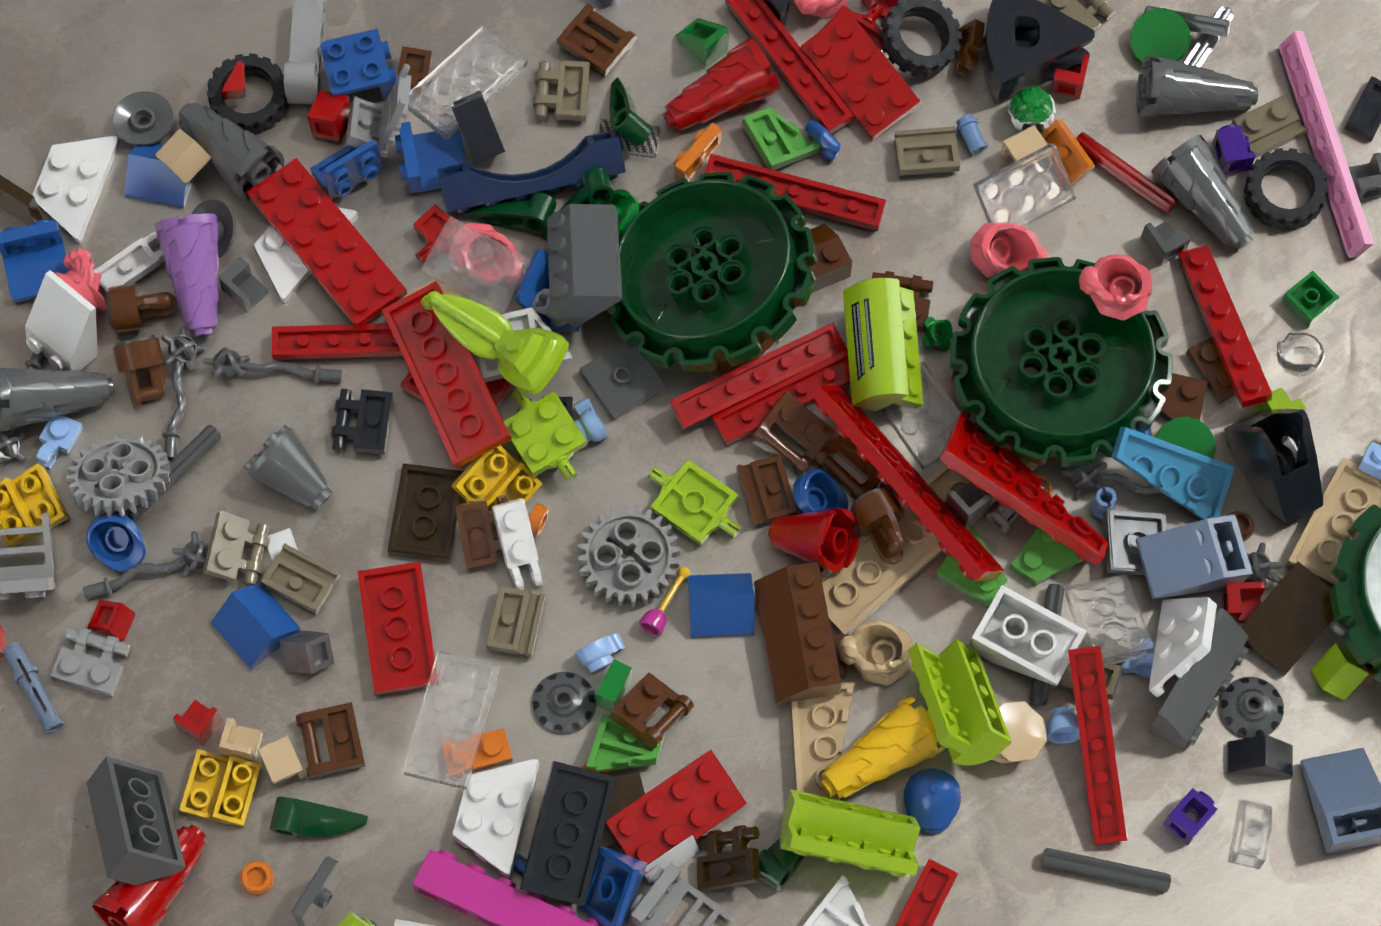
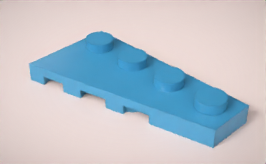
[1111,427,1235,520]

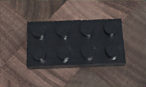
[519,761,617,906]

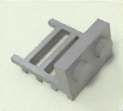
[346,63,412,158]
[0,513,56,600]
[630,862,734,926]

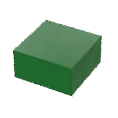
[1282,271,1339,328]
[596,659,632,712]

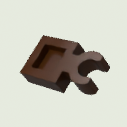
[954,19,985,76]
[397,46,432,102]

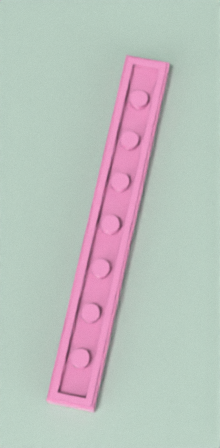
[1278,31,1374,258]

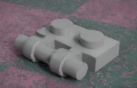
[50,627,130,698]

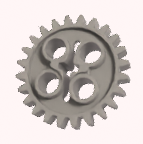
[66,433,171,517]
[577,505,680,607]

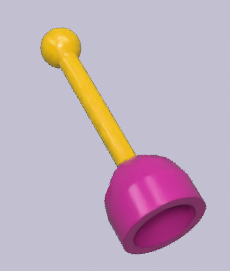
[639,567,690,637]

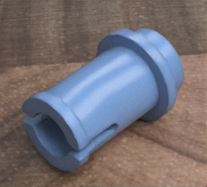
[956,114,988,155]
[1090,487,1117,519]

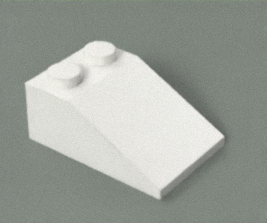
[25,270,98,371]
[969,585,1087,686]

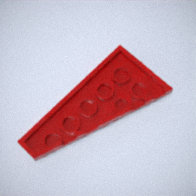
[939,410,1108,567]

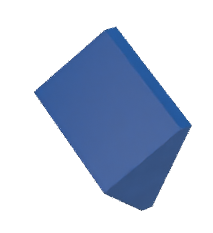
[125,143,193,208]
[688,573,754,638]
[211,583,301,670]
[579,846,648,926]

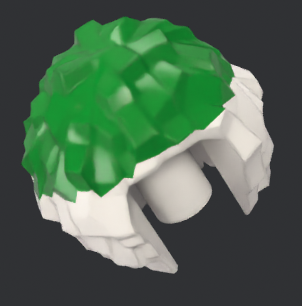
[1008,86,1056,132]

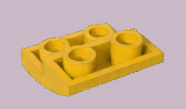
[451,445,542,526]
[0,463,70,547]
[178,749,262,827]

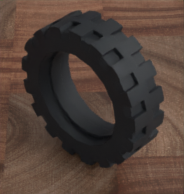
[879,0,962,77]
[207,53,289,135]
[1244,148,1329,230]

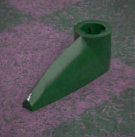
[610,77,652,147]
[541,167,615,241]
[465,193,557,234]
[269,796,368,836]
[759,838,806,891]

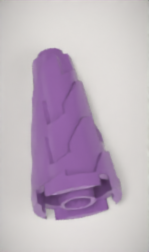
[155,213,219,337]

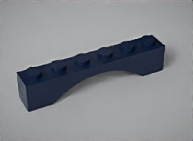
[437,130,626,214]

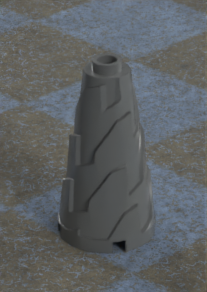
[1137,55,1258,117]
[179,102,285,201]
[1151,134,1253,251]
[0,368,114,432]

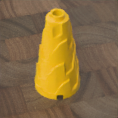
[819,696,945,799]

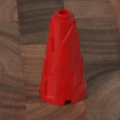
[663,37,781,131]
[92,825,206,926]

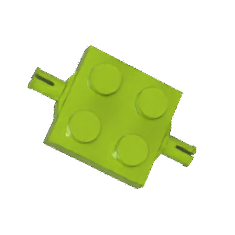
[504,389,588,481]
[648,459,742,546]

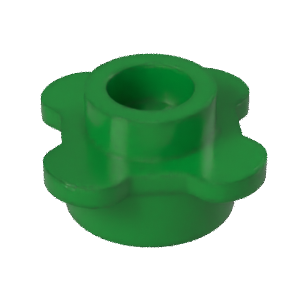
[922,317,953,350]

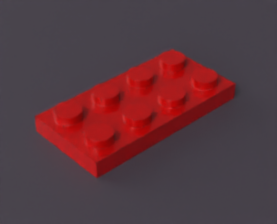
[800,10,921,140]
[357,561,439,696]
[605,749,747,875]

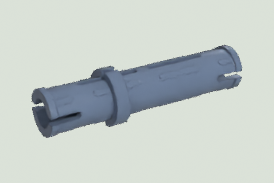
[2,642,64,734]

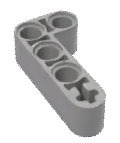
[284,0,326,104]

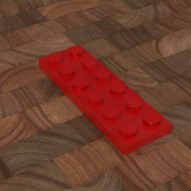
[247,158,407,329]
[382,281,512,468]

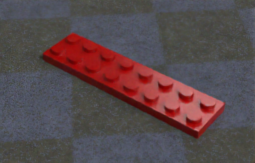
[810,385,1005,581]

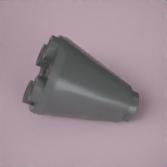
[243,424,333,511]

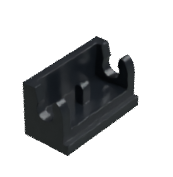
[451,90,505,164]

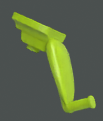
[421,291,569,395]

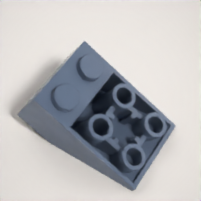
[1135,514,1253,599]
[1300,748,1381,854]

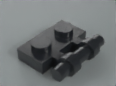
[331,389,393,455]

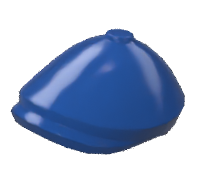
[793,469,848,513]
[86,511,146,572]
[903,768,961,834]

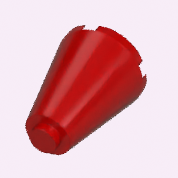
[768,508,859,573]

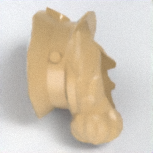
[838,620,913,686]
[991,701,1047,764]

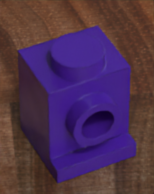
[1212,124,1255,175]
[1164,788,1218,845]

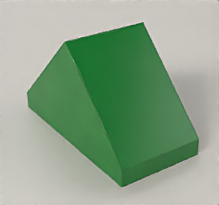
[675,18,729,68]

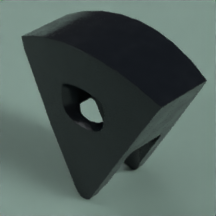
[982,0,1095,103]
[1224,409,1323,524]

